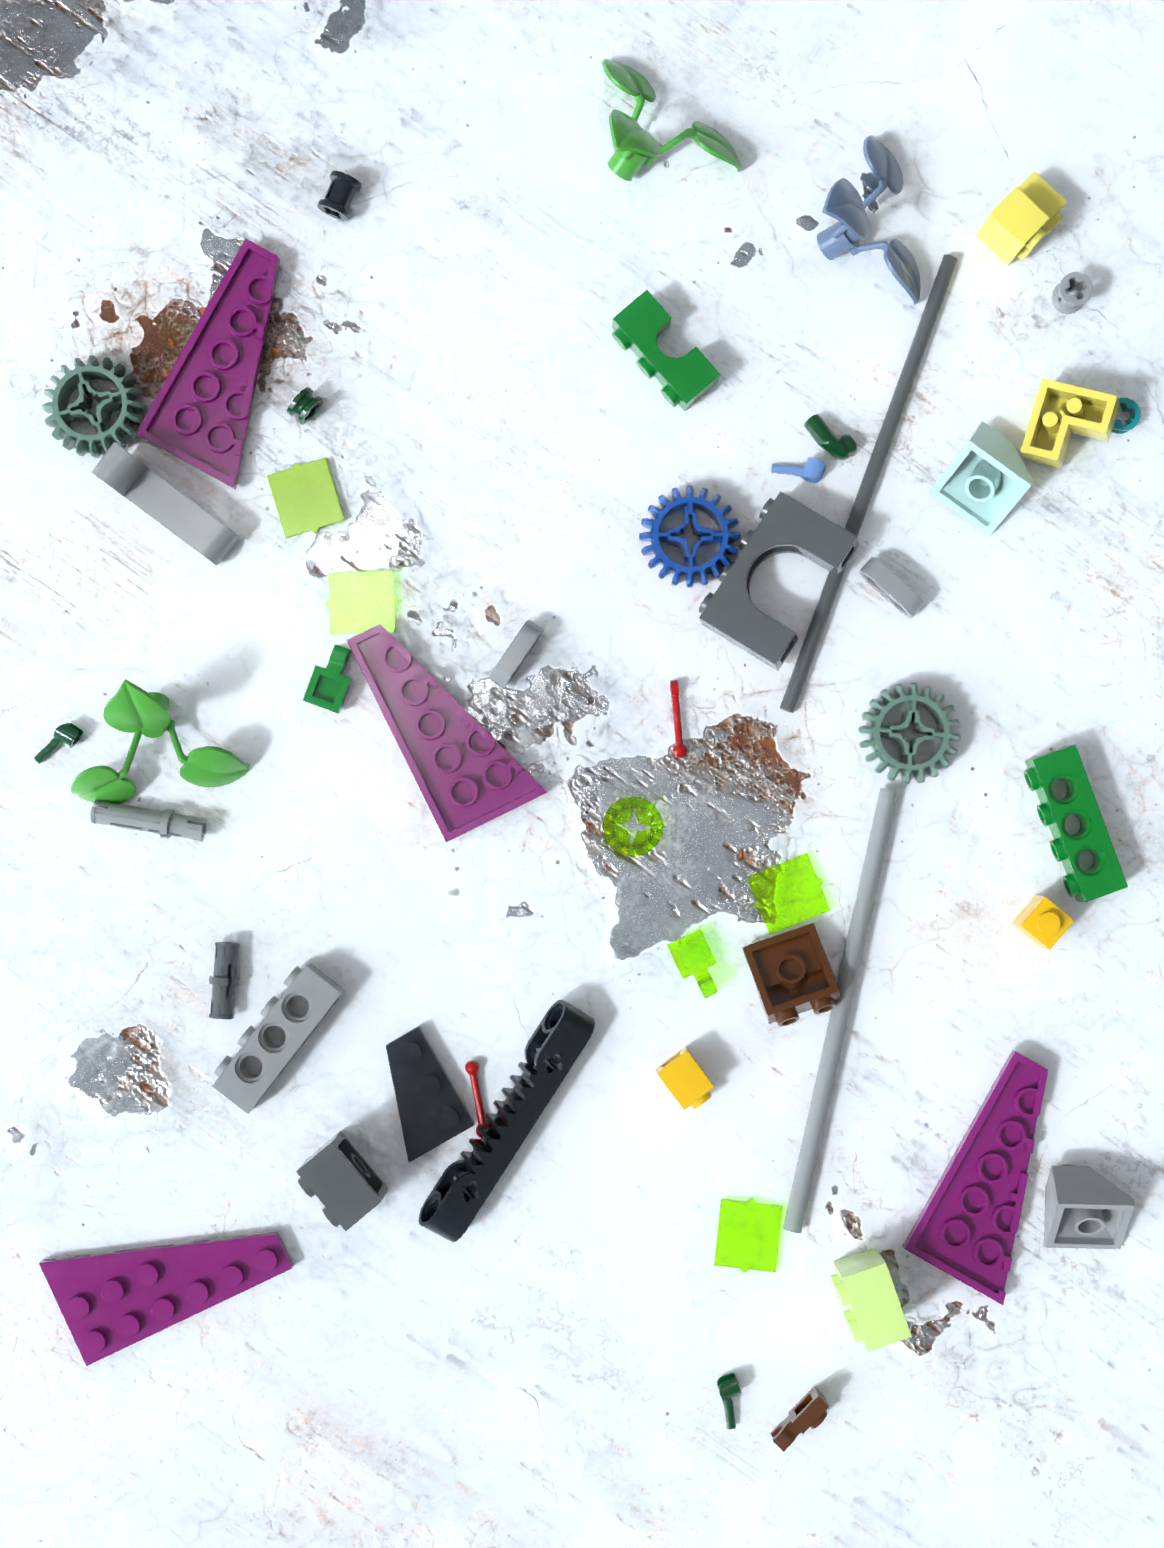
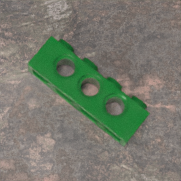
[1024,744,1128,903]

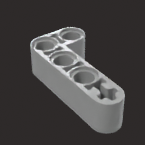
[92,442,239,566]

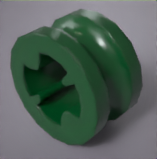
[287,387,323,425]

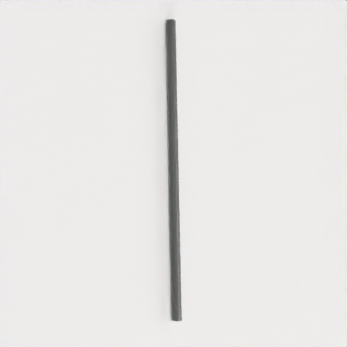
[780,254,958,713]

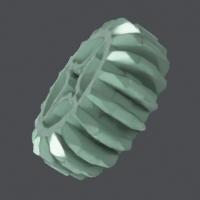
[42,355,146,458]
[858,682,961,784]

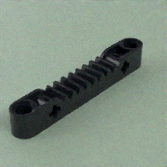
[418,1000,595,1242]

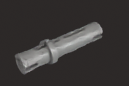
[90,800,207,842]

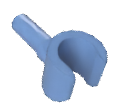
[771,457,826,483]

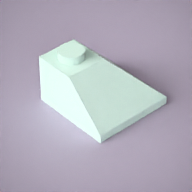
[929,421,1033,536]

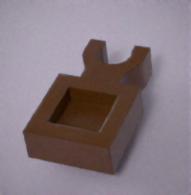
[770,1386,829,1452]

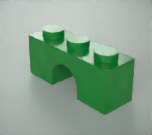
[612,290,721,411]

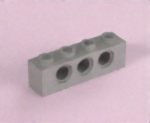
[212,963,346,1114]

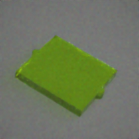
[325,571,399,635]
[746,853,830,935]
[714,1198,783,1273]

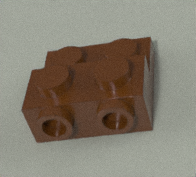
[742,923,840,1027]

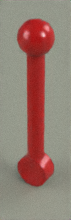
[670,680,687,758]
[465,1060,489,1138]

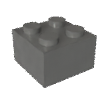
[296,1131,388,1231]

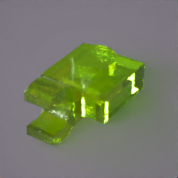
[667,929,718,998]

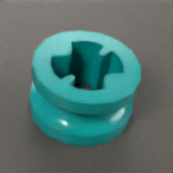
[1112,397,1141,434]

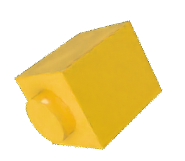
[1012,895,1074,950]
[655,1047,714,1110]

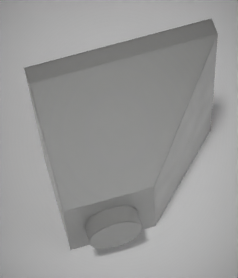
[1044,1164,1135,1249]

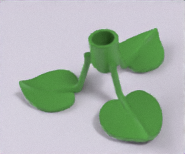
[601,59,742,181]
[71,679,250,804]

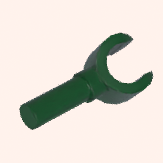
[34,723,83,764]
[717,1372,742,1429]

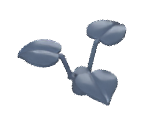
[817,135,921,305]

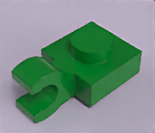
[303,644,353,714]

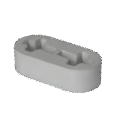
[859,557,924,619]
[489,619,544,688]

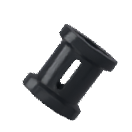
[317,170,362,221]

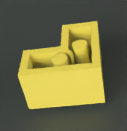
[976,171,1067,265]
[1020,378,1120,469]

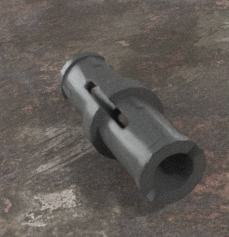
[209,942,240,1019]

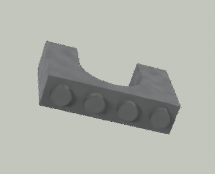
[699,491,859,671]

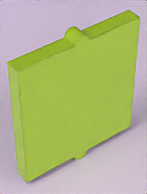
[267,458,345,539]

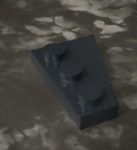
[386,1026,475,1162]

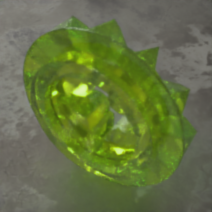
[603,797,663,857]

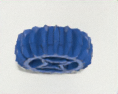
[639,486,741,588]

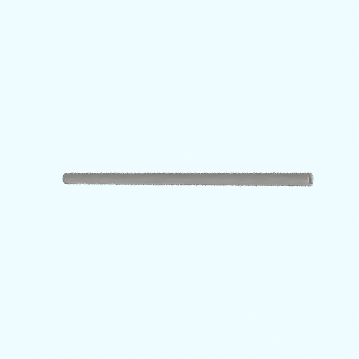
[783,788,899,1233]

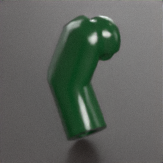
[804,414,857,460]

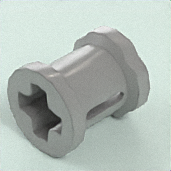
[1051,272,1093,314]

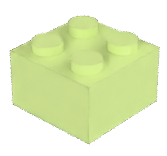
[830,1248,912,1352]

